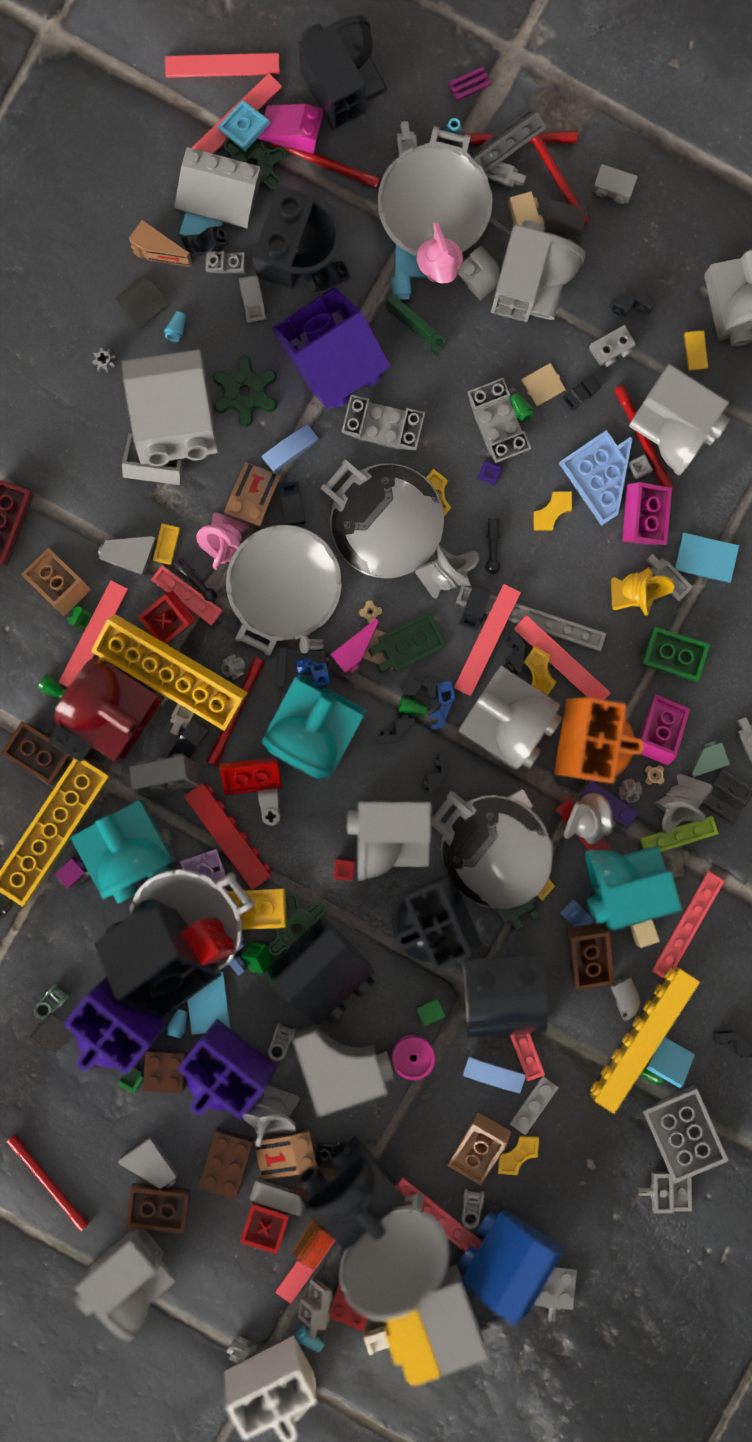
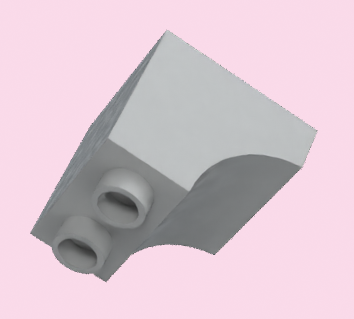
[293,1024,395,1117]

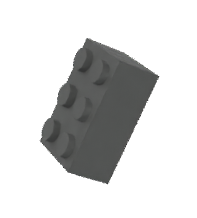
[130,754,201,797]

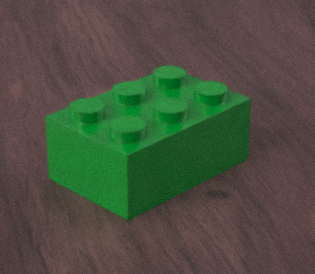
[640,627,710,683]

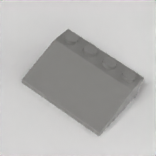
[174,147,263,229]
[643,1085,728,1184]

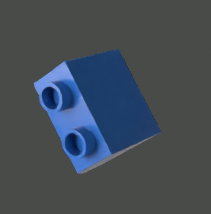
[458,1210,566,1325]

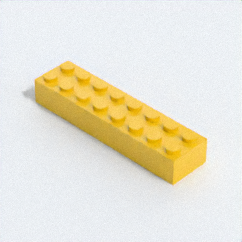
[91,614,248,731]
[0,759,112,907]
[590,966,700,1114]

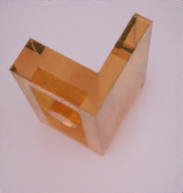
[292,1220,334,1270]

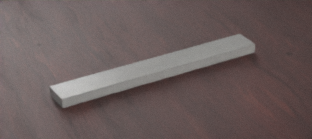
[456,586,607,652]

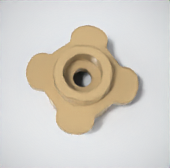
[359,600,382,623]
[645,765,664,785]

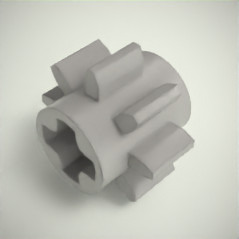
[92,348,116,373]
[221,654,245,680]
[618,779,643,803]
[227,1336,251,1363]

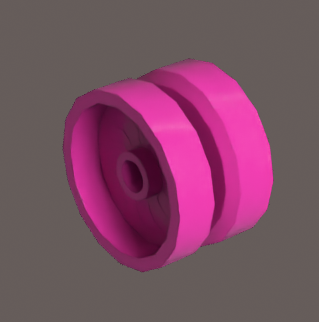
[392,1034,435,1080]

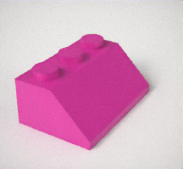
[622,482,672,545]

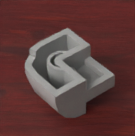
[457,246,501,301]
[610,976,640,1021]

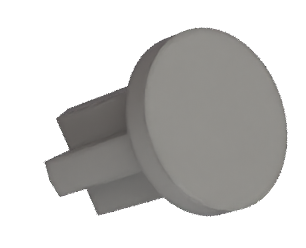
[299,636,324,653]

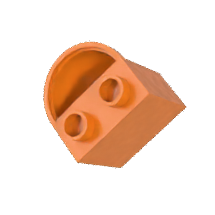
[554,698,644,783]

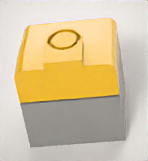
[385,1264,488,1385]

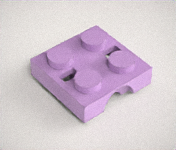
[180,849,229,887]

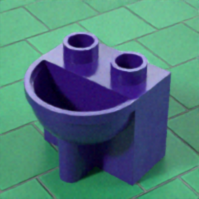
[64,976,167,1075]
[178,1019,277,1119]

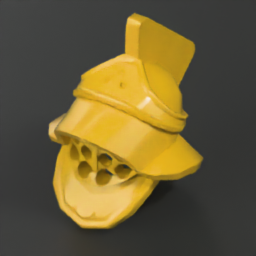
[611,567,675,616]

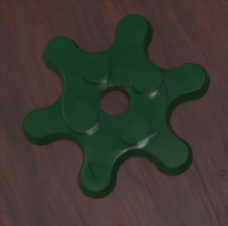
[224,138,286,189]
[213,356,277,427]
[268,893,326,956]

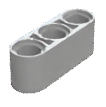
[249,1179,305,1216]

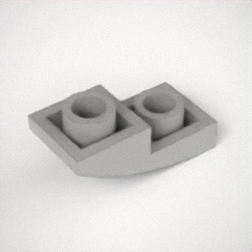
[206,251,247,274]

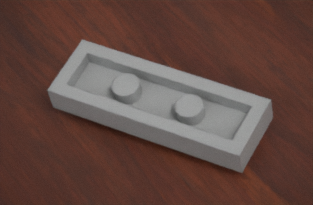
[509,1076,559,1135]

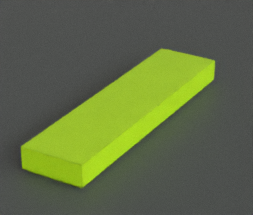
[639,816,719,852]

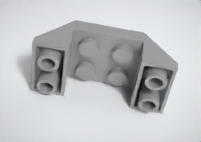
[467,378,532,463]
[342,395,425,450]

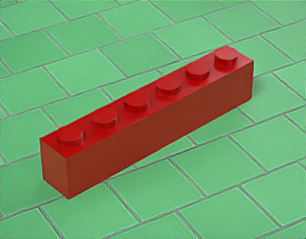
[184,783,272,890]

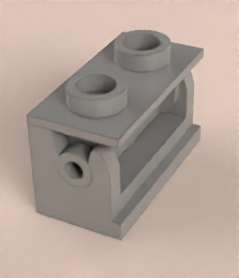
[592,164,638,204]

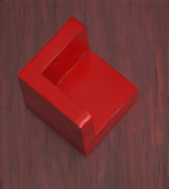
[333,859,355,881]

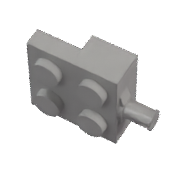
[638,1171,692,1213]
[534,1267,577,1322]
[298,1279,332,1339]

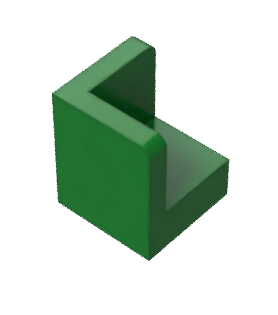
[241,942,274,974]
[416,999,446,1026]
[117,1066,144,1094]

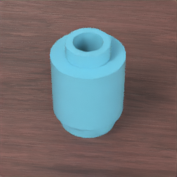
[391,272,412,301]

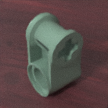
[34,983,70,1019]

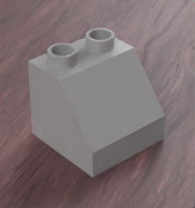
[122,350,217,466]

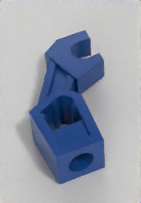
[296,658,330,687]
[429,681,455,730]

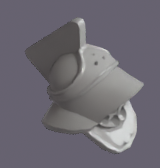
[415,545,480,599]
[654,774,713,834]
[563,793,615,844]
[243,1085,300,1147]

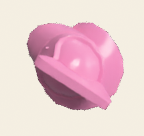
[417,222,463,283]
[196,513,250,570]

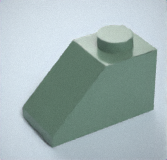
[689,741,730,777]

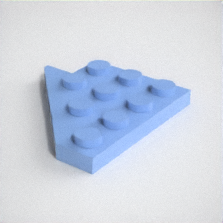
[559,430,632,526]

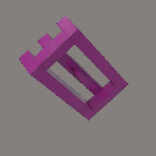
[449,66,491,102]

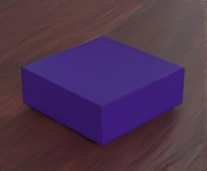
[477,460,502,486]

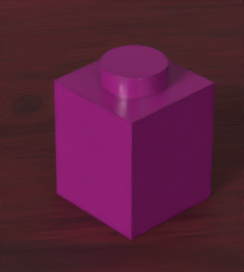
[55,858,87,888]

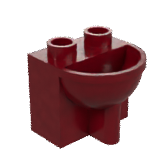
[54,657,165,762]

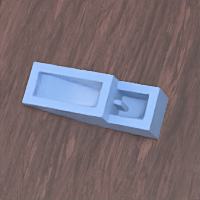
[262,424,319,473]
[463,1056,526,1093]

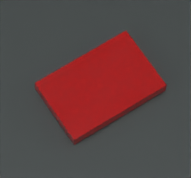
[219,757,282,795]

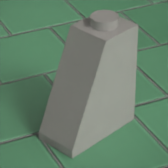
[98,536,157,576]
[118,1136,178,1189]

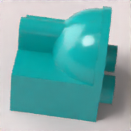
[262,674,367,779]
[70,800,176,904]
[585,846,682,930]

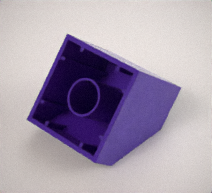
[271,287,391,409]

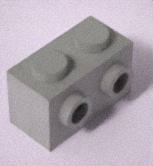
[589,325,636,368]

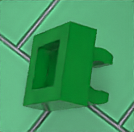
[67,606,93,631]

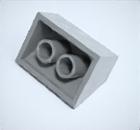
[122,433,184,485]

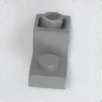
[238,275,266,323]

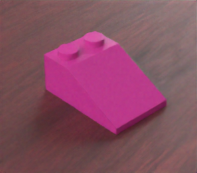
[258,104,324,154]
[331,618,379,675]
[637,694,690,766]

